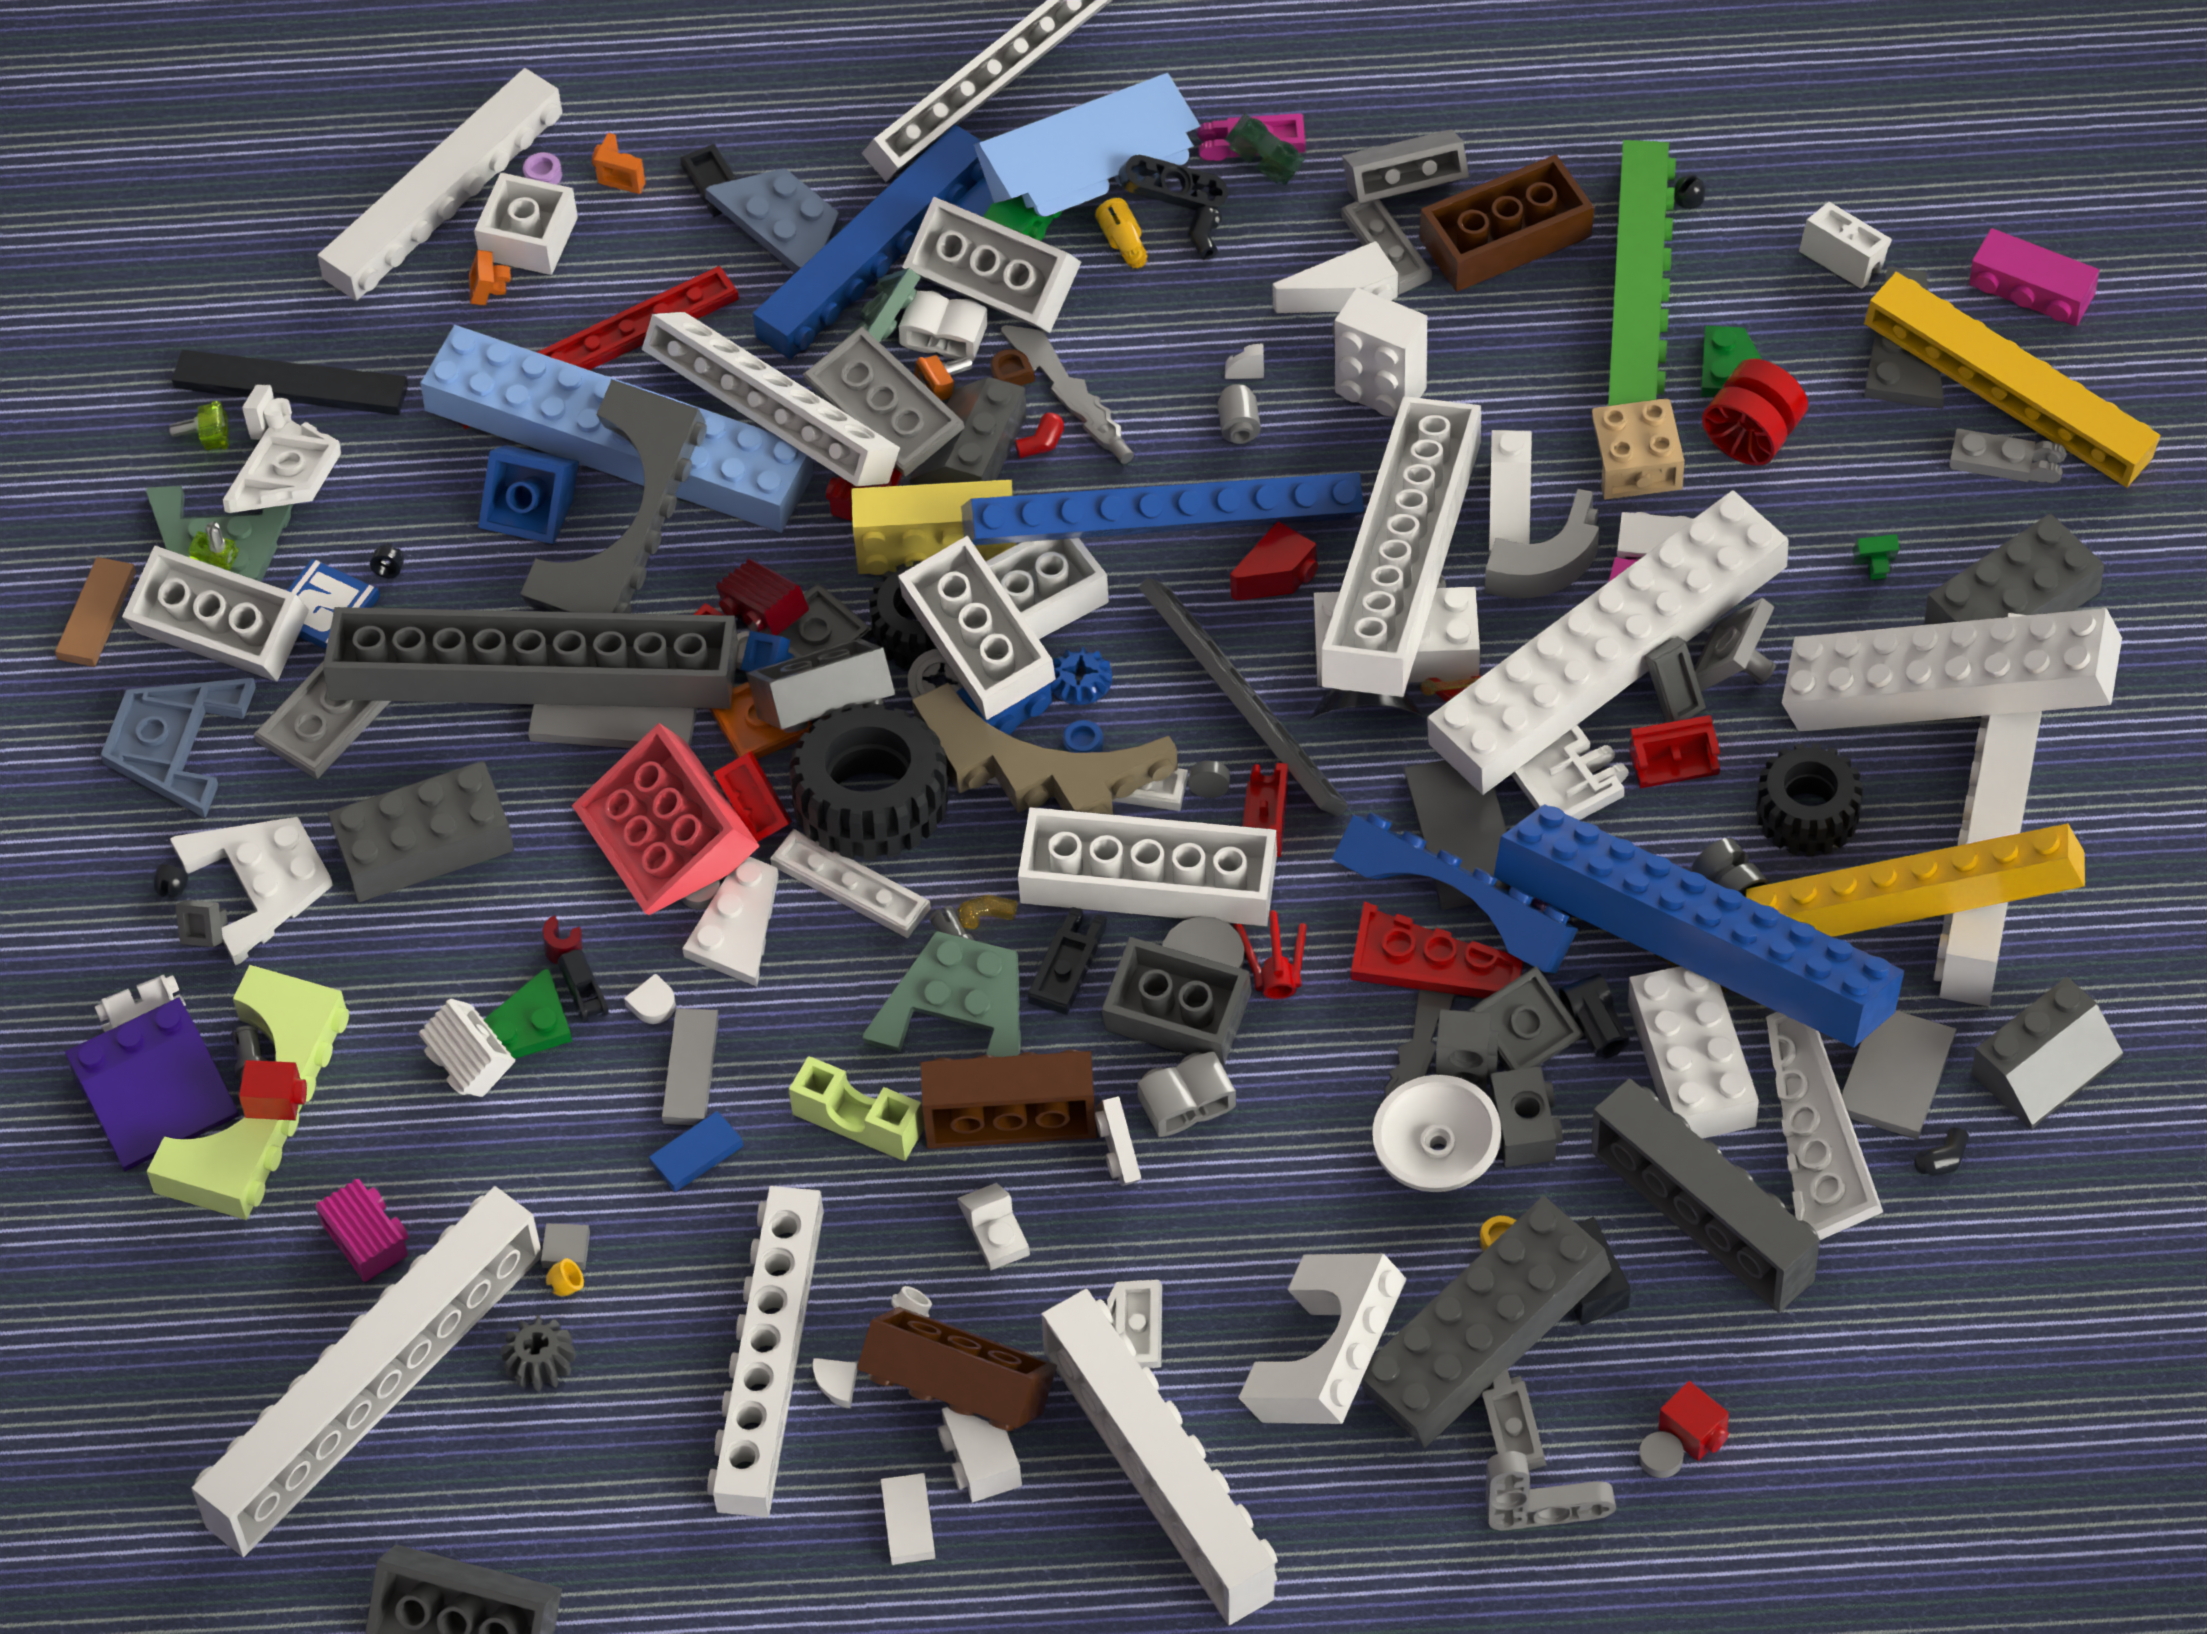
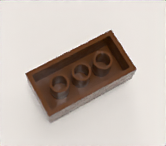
[1419,154,1594,292]
[920,1049,1097,1149]
[857,1307,1057,1431]

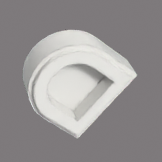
[624,974,676,1024]

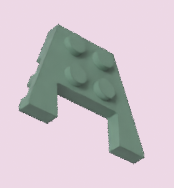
[146,486,293,582]
[862,931,1021,1057]

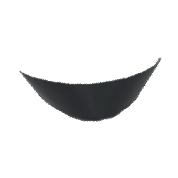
[1308,688,1424,721]

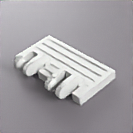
[1511,723,1629,820]

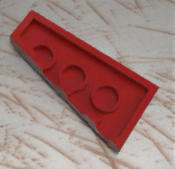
[1351,901,1523,998]

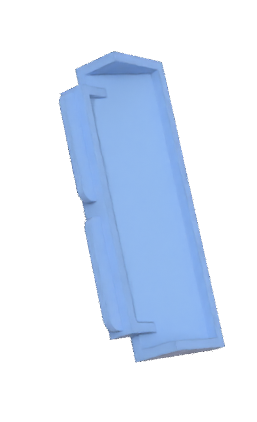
[974,73,1201,217]

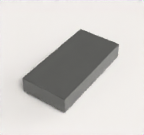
[1645,637,1706,723]

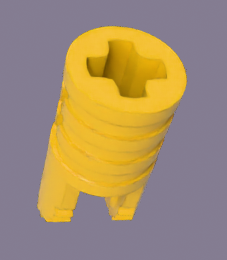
[1095,198,1148,269]

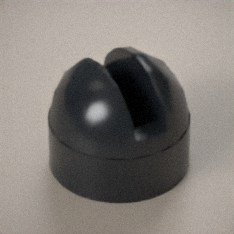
[1674,174,1705,209]
[370,543,404,579]
[154,864,189,898]

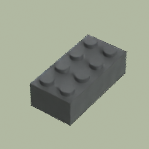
[1924,513,2105,625]
[328,761,515,903]

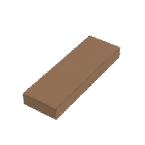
[55,557,136,667]

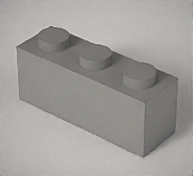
[1342,129,1469,203]

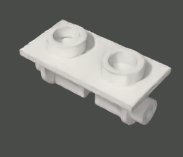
[95,974,186,1032]

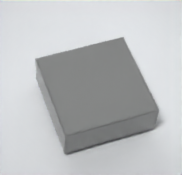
[541,1223,590,1270]

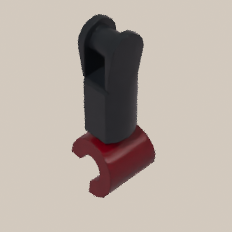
[542,915,609,1023]

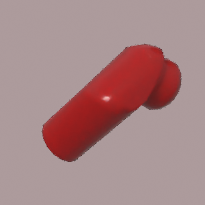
[1015,412,1064,459]

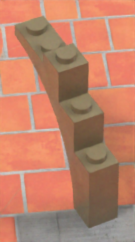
[912,683,1178,815]

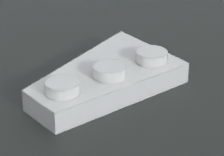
[682,857,779,987]

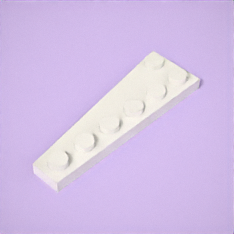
[1766,1012,1883,1240]

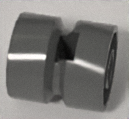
[1692,838,1769,897]

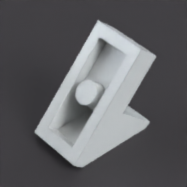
[957,1183,1030,1271]

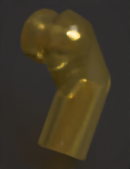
[957,895,1018,929]

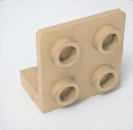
[1592,399,1684,500]

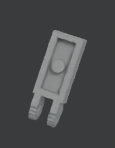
[1949,428,2067,483]

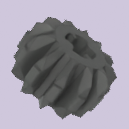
[501,1315,576,1392]

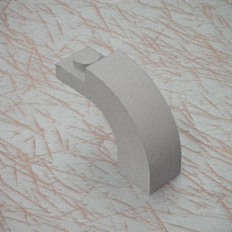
[1485,489,1599,598]

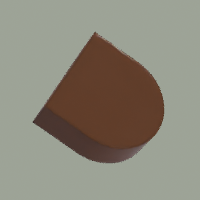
[990,349,1035,386]

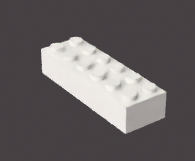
[1018,807,1277,926]

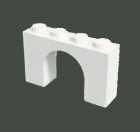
[1239,1253,1406,1424]

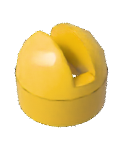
[546,1259,584,1297]

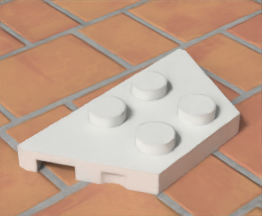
[223,415,341,513]

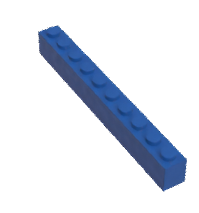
[961,472,1364,545]

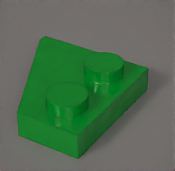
[1701,325,1762,398]
[484,968,572,1059]

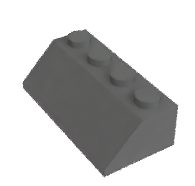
[365,1544,562,1634]

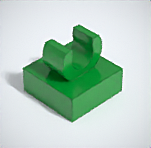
[1852,534,1900,581]

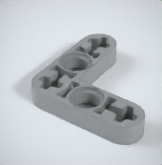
[1485,1451,1616,1530]

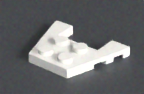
[170,817,333,966]

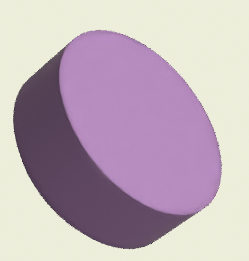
[523,152,562,185]

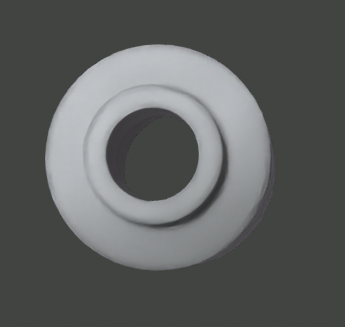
[1218,384,1261,444]

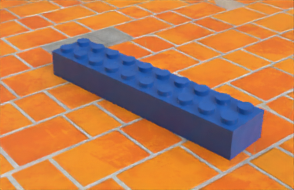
[1494,804,1904,1048]

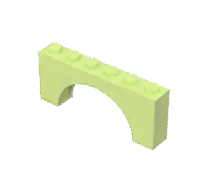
[147,965,349,1220]

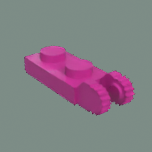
[1197,113,1306,161]

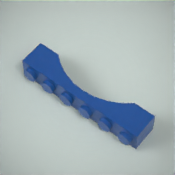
[1332,812,1578,973]

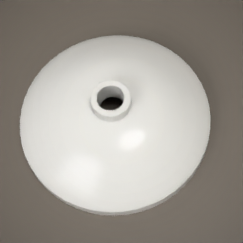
[1372,1075,1501,1192]

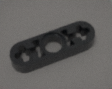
[1118,155,1228,211]

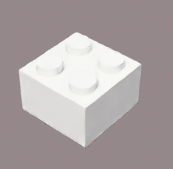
[474,173,578,275]

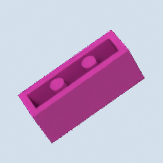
[1969,228,2100,327]

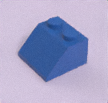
[478,445,579,544]

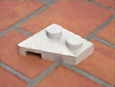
[1094,1096,1142,1186]
[1107,1280,1162,1368]

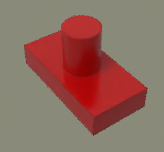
[713,751,792,842]

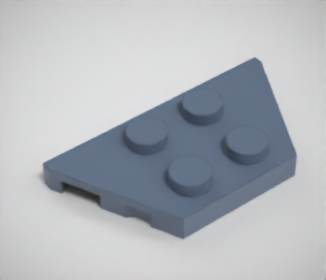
[706,168,839,273]

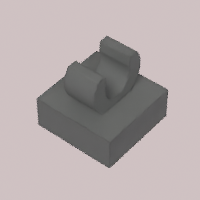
[175,900,228,947]

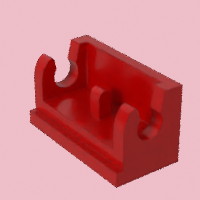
[1629,715,1720,789]
[1242,763,1288,857]

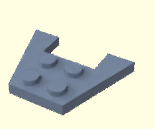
[101,678,256,818]

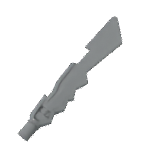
[1001,325,1134,464]

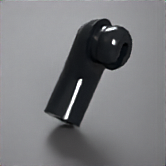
[1188,205,1222,260]
[1914,1128,1969,1176]

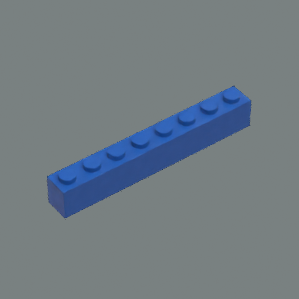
[752,124,984,360]

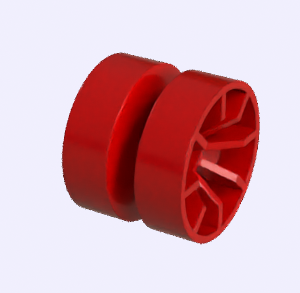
[1702,359,1808,466]

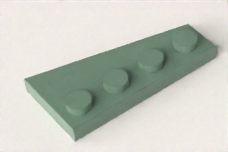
[816,268,921,399]

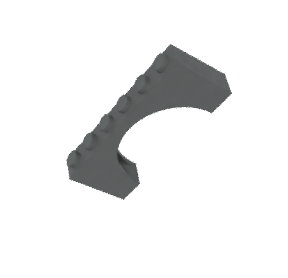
[520,379,707,614]

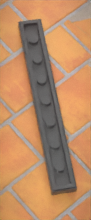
[1138,578,1348,817]

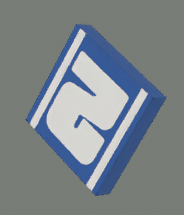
[287,558,380,650]

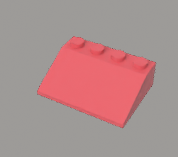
[572,723,760,915]

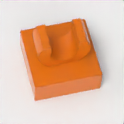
[469,250,511,306]

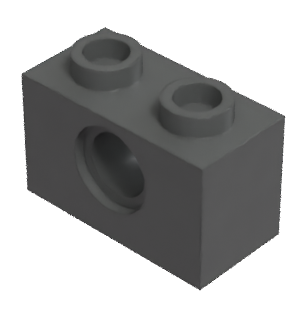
[1490,1066,1563,1168]

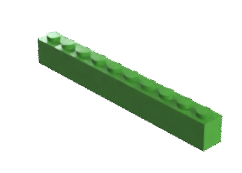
[1608,140,1676,406]

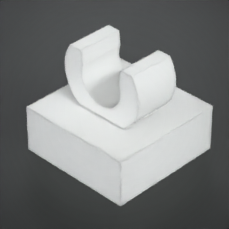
[242,385,292,440]

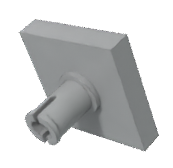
[1694,598,1776,691]

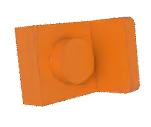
[592,133,646,194]

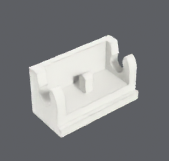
[1799,202,1892,289]

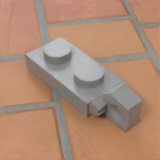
[1482,1369,1547,1470]

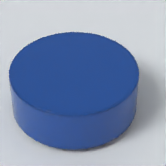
[1062,720,1104,753]

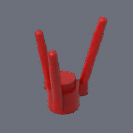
[1233,910,1307,999]

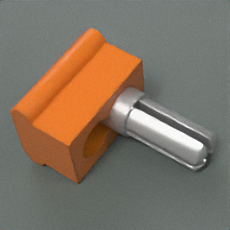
[914,355,972,401]

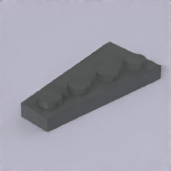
[1864,266,1944,409]

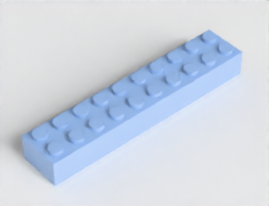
[420,325,814,533]

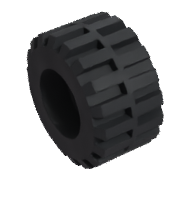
[869,561,938,668]
[1756,743,1863,857]

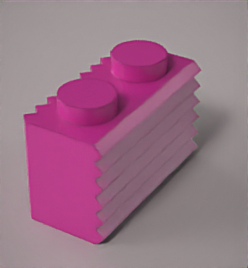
[315,1179,409,1282]

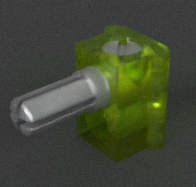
[169,400,229,451]
[188,522,239,571]

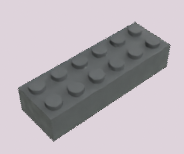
[1591,1078,1820,1313]
[1361,1195,1612,1448]

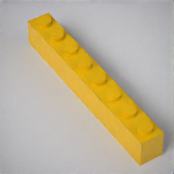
[1864,271,2161,488]
[1746,823,2085,937]

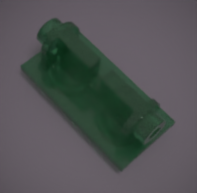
[1224,113,1305,186]

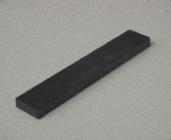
[172,350,409,415]

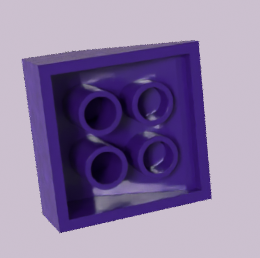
[65,997,239,1172]

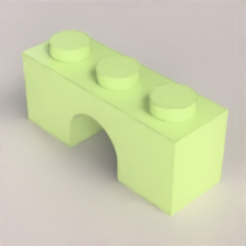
[789,1056,925,1161]

